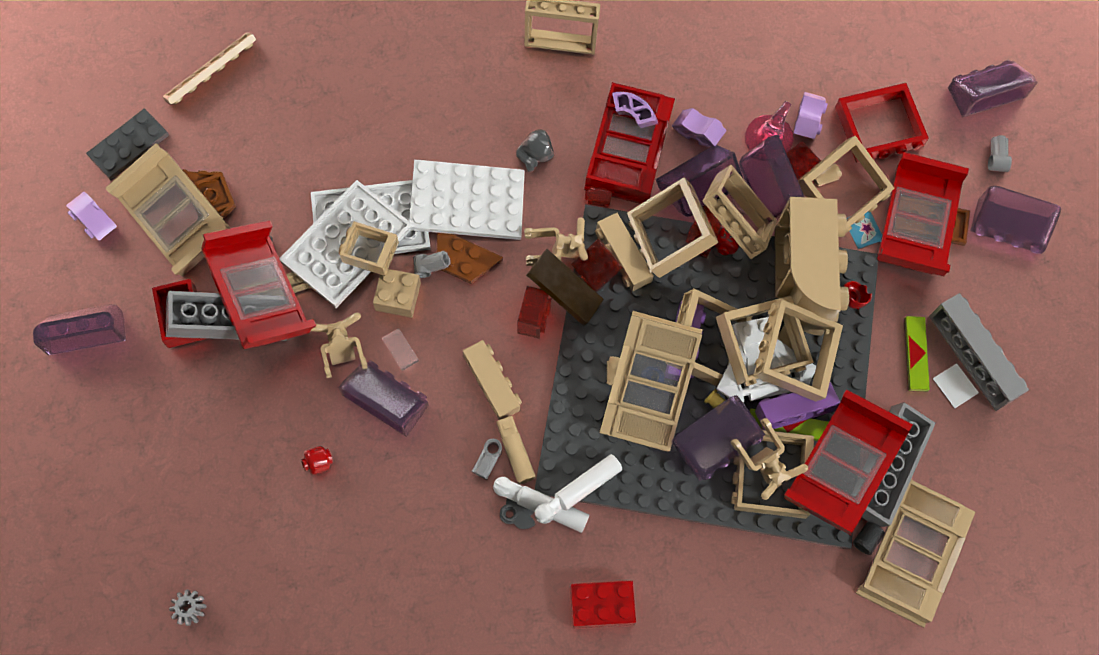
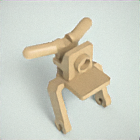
[524,217,588,266]
[311,312,368,378]
[731,418,808,500]

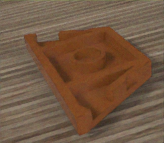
[183,169,236,219]
[437,233,503,284]

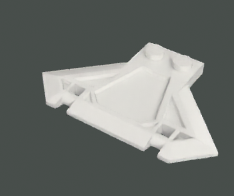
[716,317,816,404]

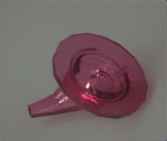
[745,101,794,160]

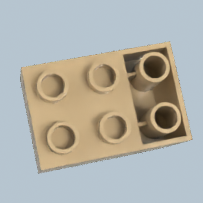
[775,197,849,336]

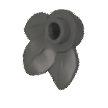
[500,498,535,529]

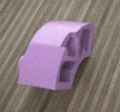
[612,92,658,128]
[794,92,828,139]
[672,108,727,147]
[66,192,117,241]

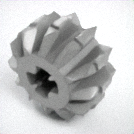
[169,589,206,626]

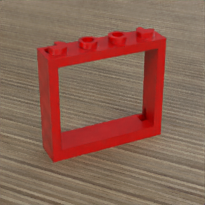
[835,83,929,163]

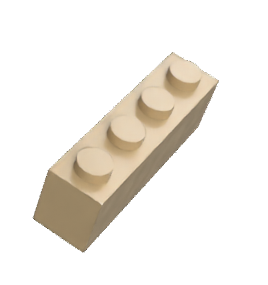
[595,213,654,292]
[463,340,522,420]

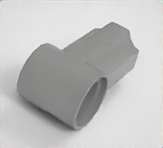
[988,135,1012,172]
[413,251,450,278]
[472,438,502,479]

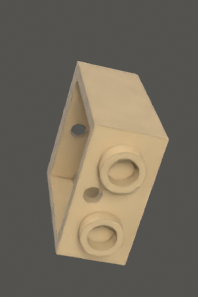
[338,221,399,276]

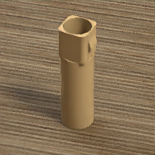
[497,416,536,484]

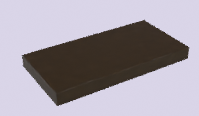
[526,249,604,326]

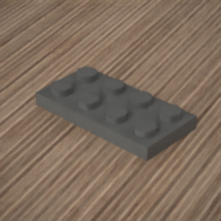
[86,108,169,180]

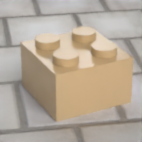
[373,269,421,318]

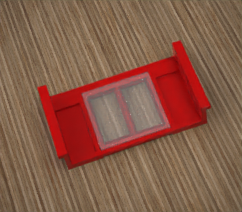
[584,82,675,204]
[877,152,969,277]
[201,220,316,349]
[784,390,913,535]

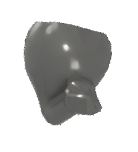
[516,129,554,172]

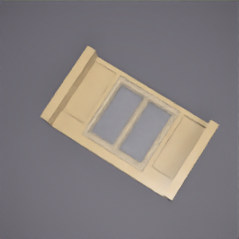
[105,143,230,276]
[600,311,702,452]
[856,480,975,628]

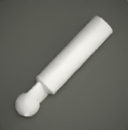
[535,454,622,524]
[493,477,589,533]

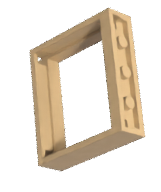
[525,0,600,55]
[795,135,895,234]
[703,164,777,259]
[627,177,718,278]
[665,289,753,386]
[716,296,814,386]
[754,299,843,402]
[731,428,814,519]

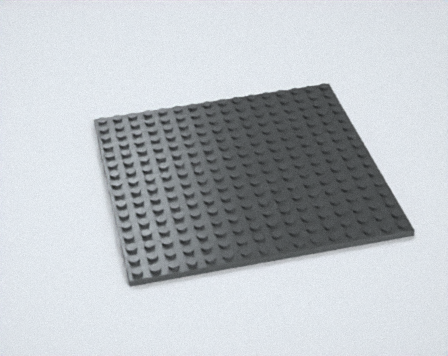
[534,204,878,550]

